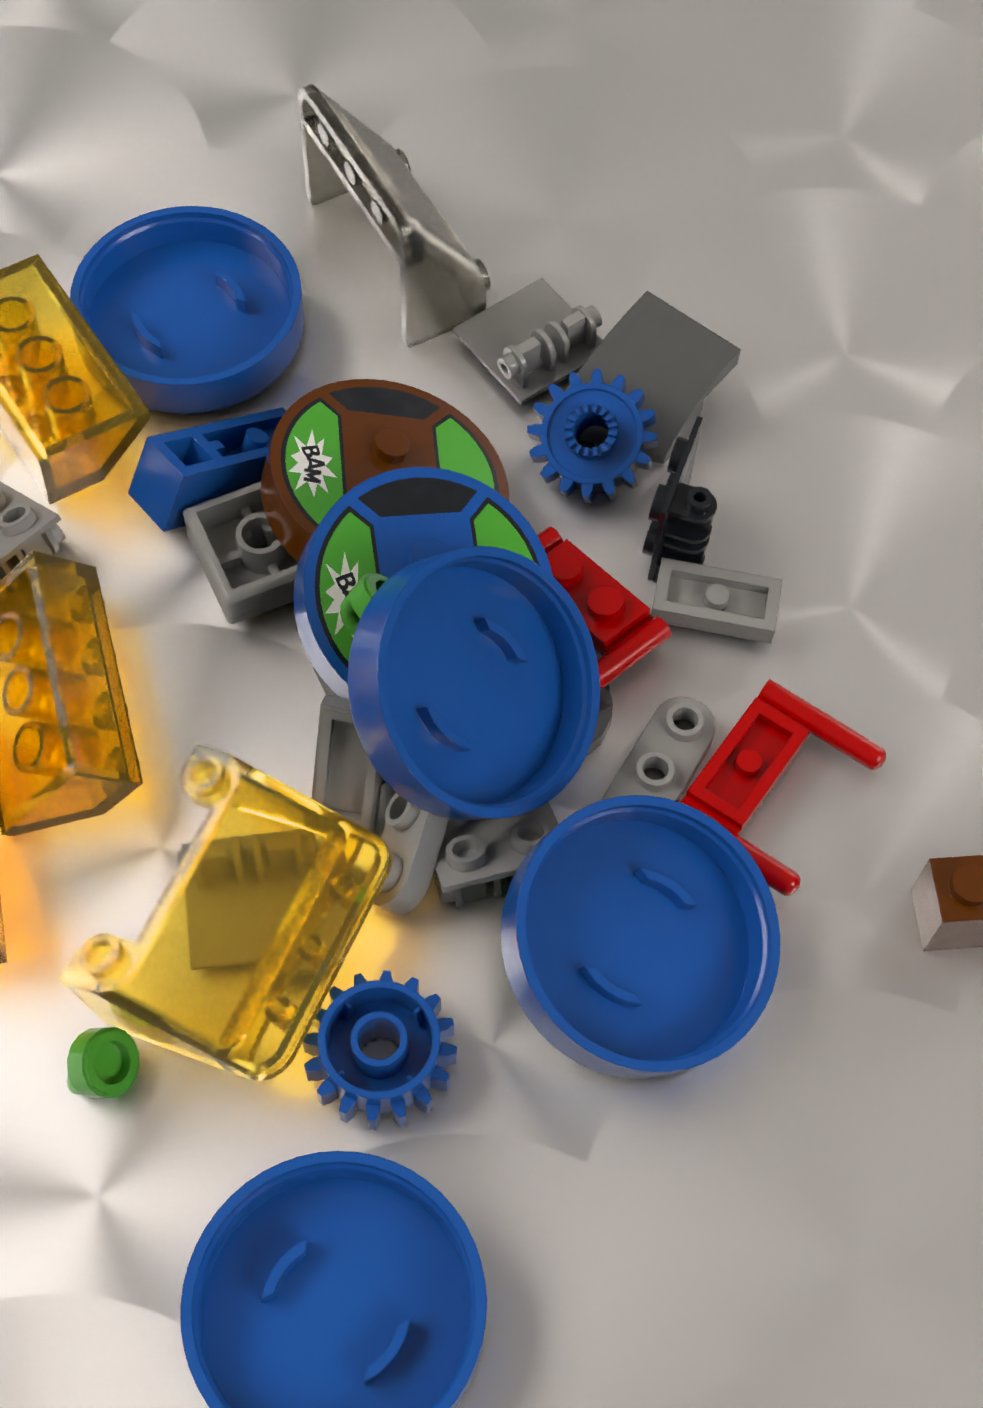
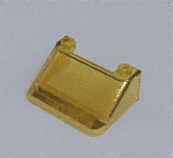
[60,744,392,1081]

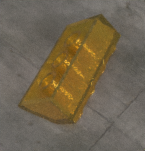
[0,254,150,505]
[0,550,143,836]

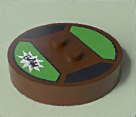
[261,379,509,563]

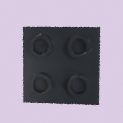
[642,416,717,581]

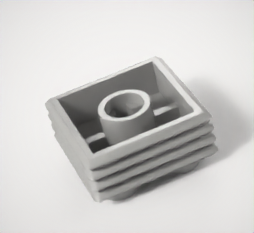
[183,482,298,624]

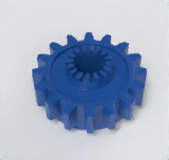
[527,369,659,503]
[302,970,457,1130]

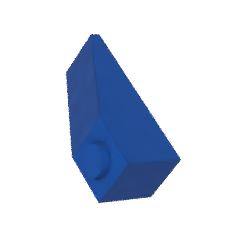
[128,407,286,532]

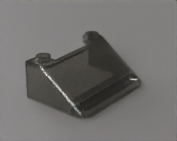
[297,84,491,348]

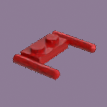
[537,527,672,690]
[679,679,886,896]

